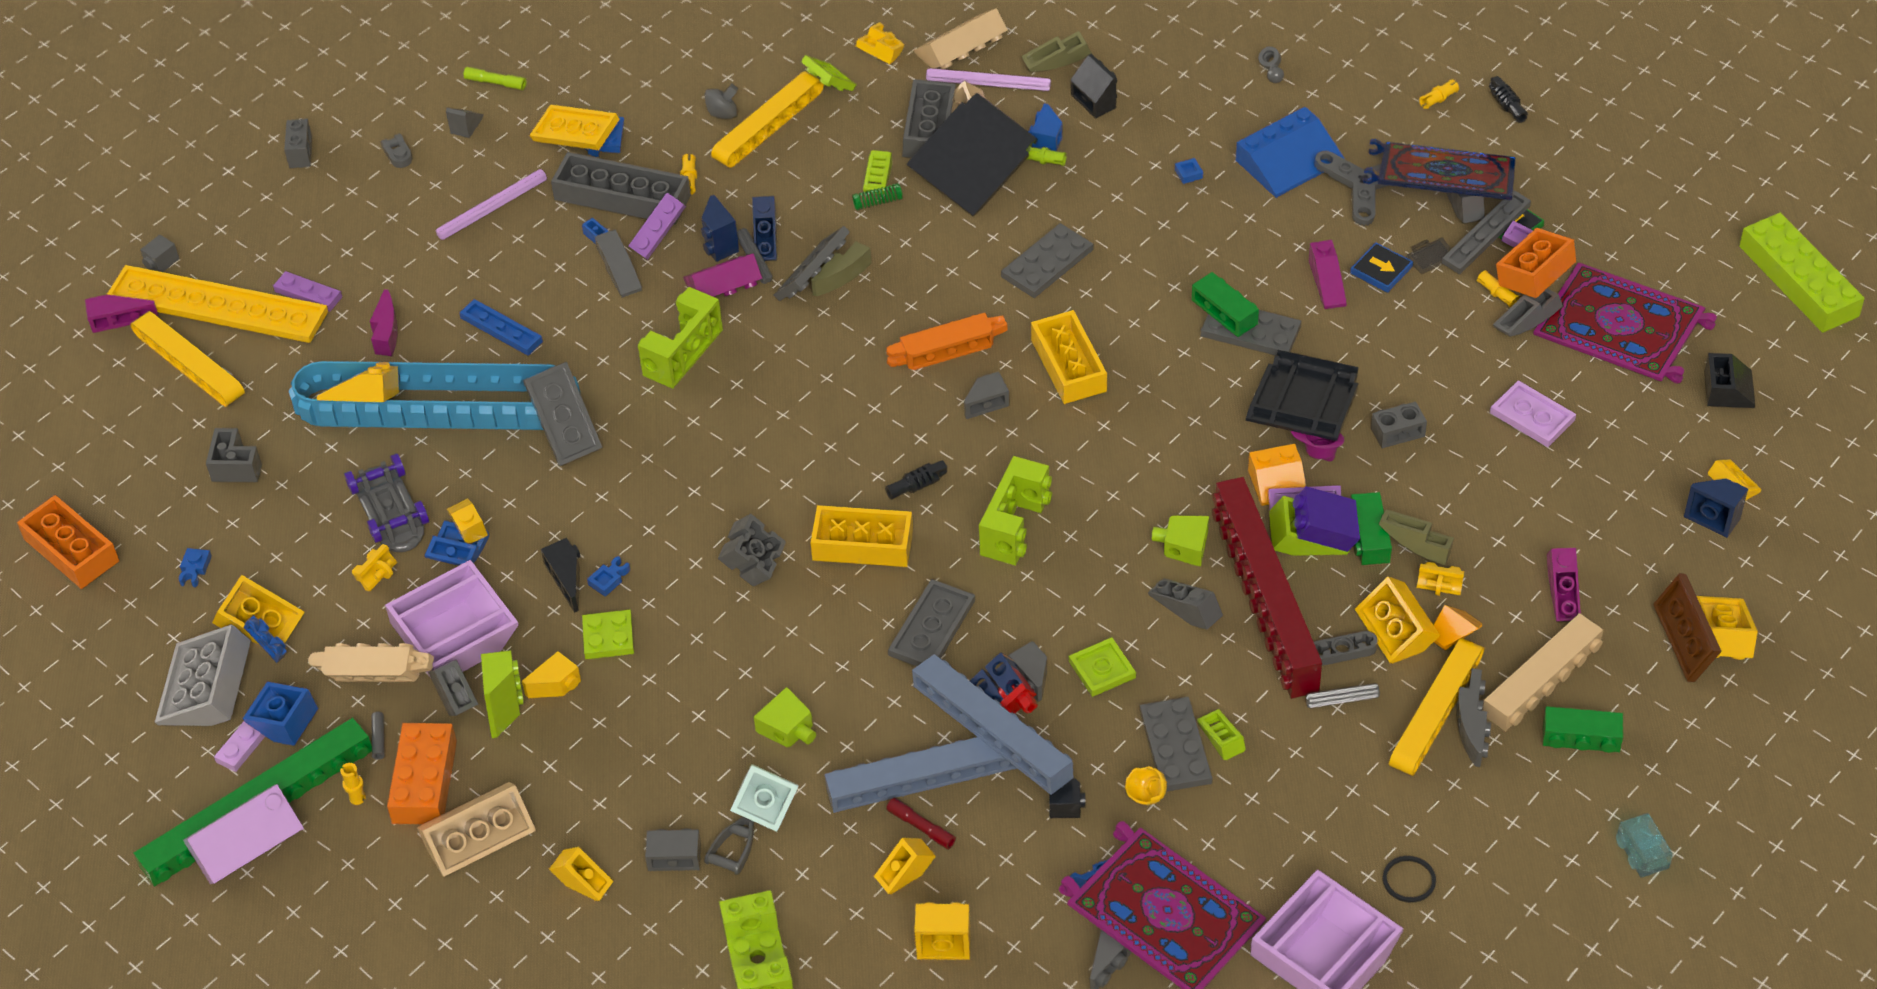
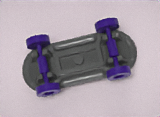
[344,453,429,552]

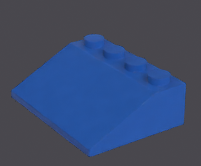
[1236,107,1345,198]

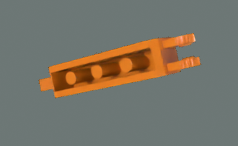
[886,312,1008,370]

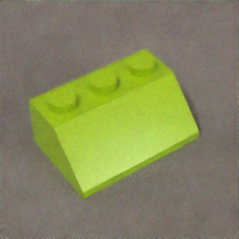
[481,650,524,738]

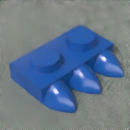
[244,615,287,663]

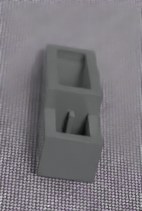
[595,230,642,298]
[1493,288,1563,337]

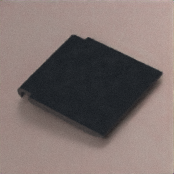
[906,93,1038,216]
[1245,350,1359,441]

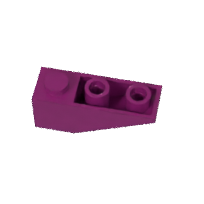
[1547,548,1581,622]

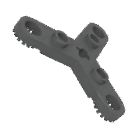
[1314,151,1409,226]

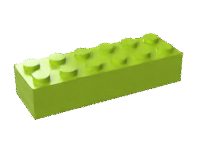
[1739,212,1865,333]

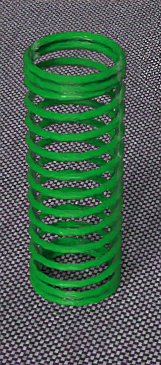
[852,183,903,211]

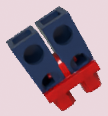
[970,652,1038,720]

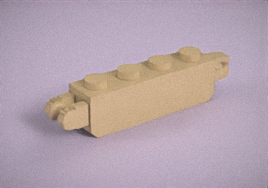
[308,643,434,682]

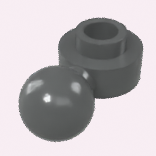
[1259,47,1284,83]

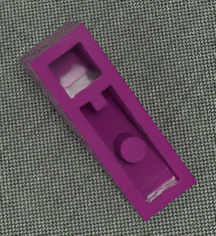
[1309,240,1347,309]
[85,295,159,333]

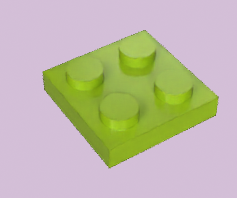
[801,55,857,91]
[582,609,634,660]
[1069,637,1136,697]

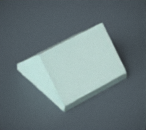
[730,764,799,831]

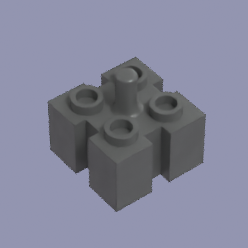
[718,514,786,587]

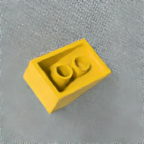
[317,362,399,402]
[212,575,305,644]
[1697,596,1758,660]

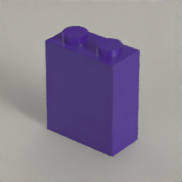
[1293,486,1360,552]

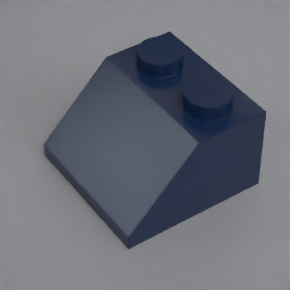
[701,195,739,262]
[1684,478,1748,538]

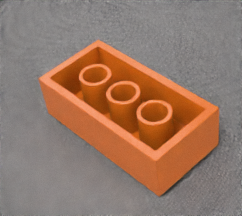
[17,495,119,589]
[387,723,457,824]

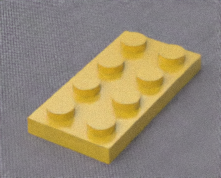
[530,105,620,150]

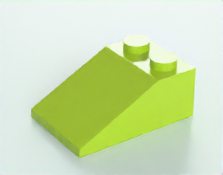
[1269,496,1350,556]

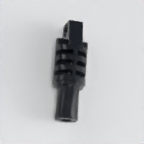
[1489,76,1528,123]
[885,460,948,500]

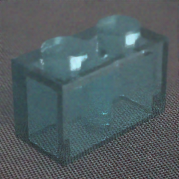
[1616,813,1673,878]

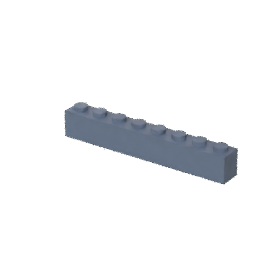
[912,654,1073,795]
[825,737,1016,813]

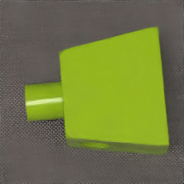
[1152,516,1209,567]
[754,687,816,747]

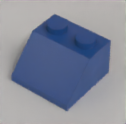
[243,682,318,746]

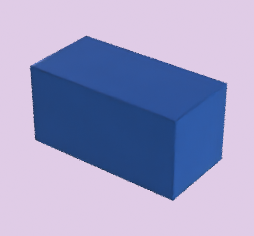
[582,218,609,244]

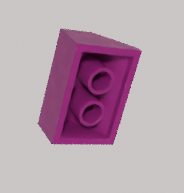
[683,253,762,298]

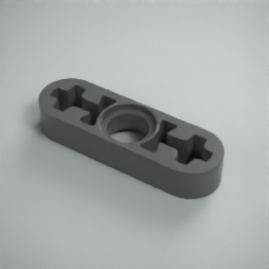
[1314,631,1378,666]

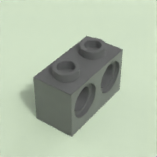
[284,119,313,168]
[1371,401,1427,448]

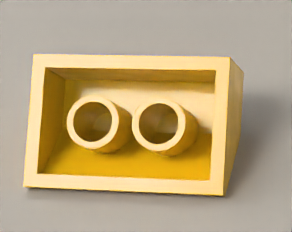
[1355,577,1440,664]

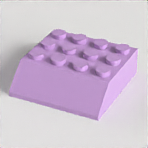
[385,560,519,678]
[1251,869,1403,989]

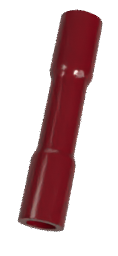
[886,797,956,850]

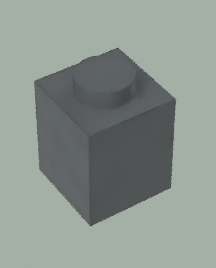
[140,235,179,272]

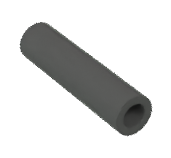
[371,712,385,760]

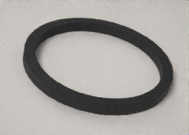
[1383,856,1436,903]

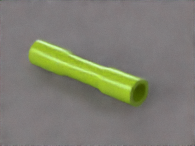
[464,67,526,90]

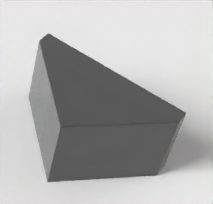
[446,108,483,138]

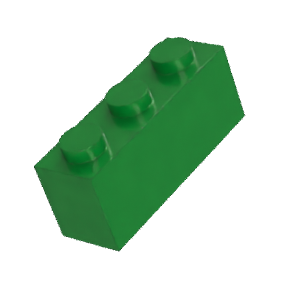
[1191,272,1259,337]
[1351,492,1392,565]
[1543,706,1623,753]

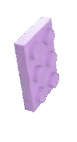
[1490,381,1576,447]

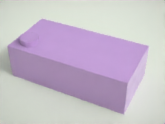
[183,785,303,884]

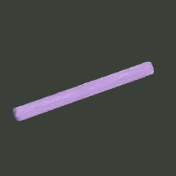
[926,68,1051,91]
[436,169,547,240]

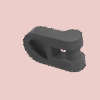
[380,133,412,168]

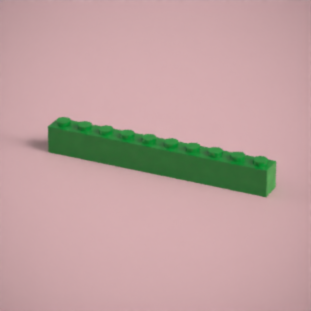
[133,718,372,887]

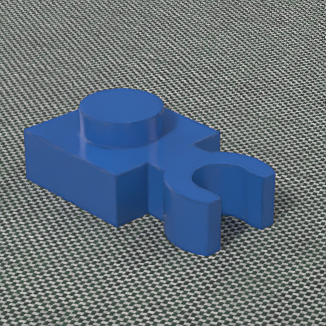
[179,548,212,587]
[587,556,630,597]

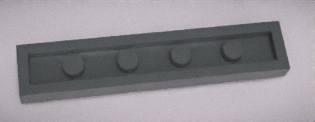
[1442,190,1531,274]

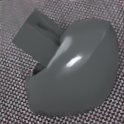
[704,84,738,119]

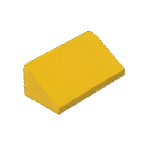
[1708,460,1761,501]

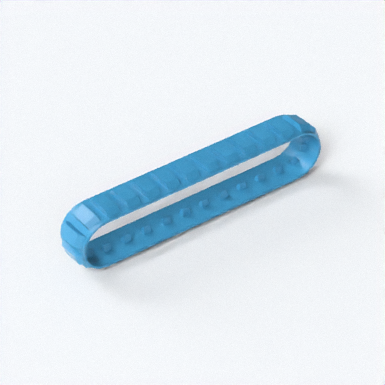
[289,361,581,430]

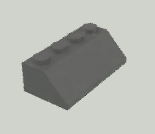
[902,79,956,158]

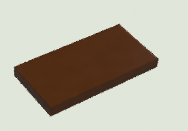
[1653,573,1722,682]

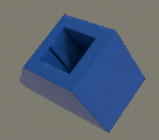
[1029,103,1062,151]

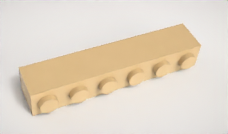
[1482,613,1603,732]

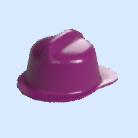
[1291,431,1345,462]

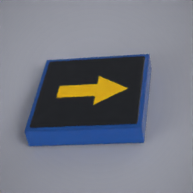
[1350,242,1413,293]

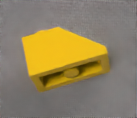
[447,498,488,544]
[522,651,581,698]
[874,838,936,894]
[549,847,614,901]

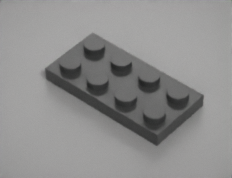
[1001,223,1093,298]
[774,226,850,301]
[1201,310,1302,356]
[523,362,603,466]
[888,579,975,666]
[1140,697,1212,792]

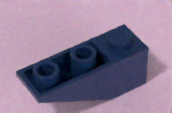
[752,196,777,261]

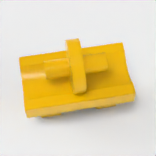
[352,544,397,591]
[1417,562,1465,596]

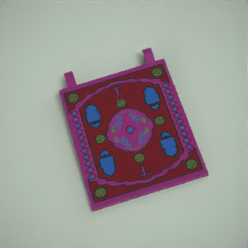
[1533,262,1717,384]
[1059,821,1267,989]

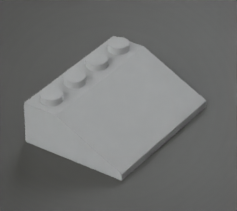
[155,624,251,726]

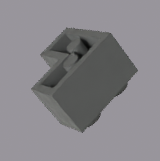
[206,428,262,482]

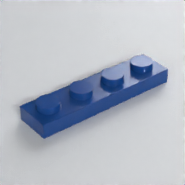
[459,299,543,356]

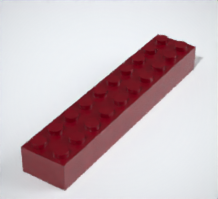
[1212,477,1322,699]

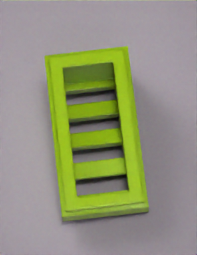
[863,150,892,194]
[1197,709,1245,760]

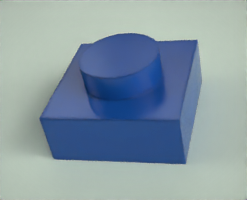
[1175,158,1203,184]

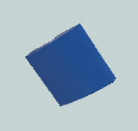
[424,521,490,566]

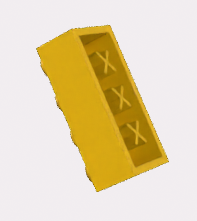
[1031,310,1107,404]
[810,505,913,567]

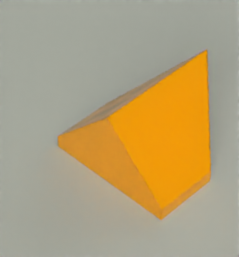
[1434,605,1482,650]

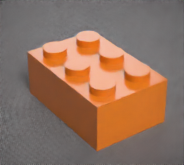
[1496,228,1576,298]

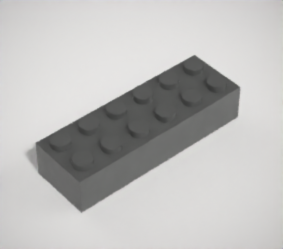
[551,152,691,225]

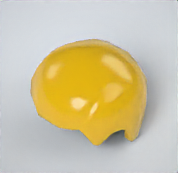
[1125,766,1167,805]

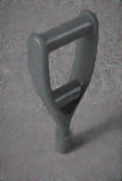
[704,817,754,875]

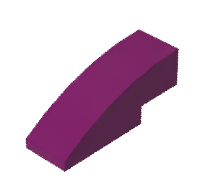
[370,289,398,356]

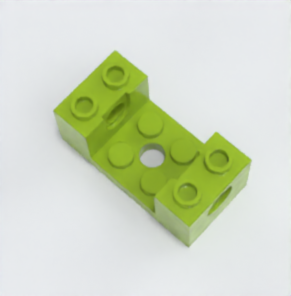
[638,287,723,389]
[979,456,1052,566]
[719,890,793,989]

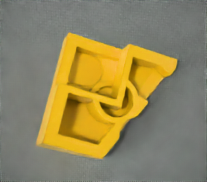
[855,22,904,64]

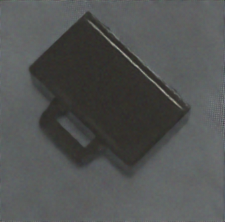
[1406,238,1451,274]

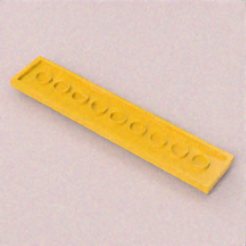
[107,265,328,343]

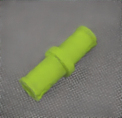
[1027,147,1067,166]

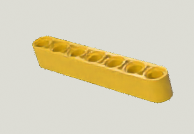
[711,71,824,168]
[130,311,245,407]
[1389,638,1484,776]

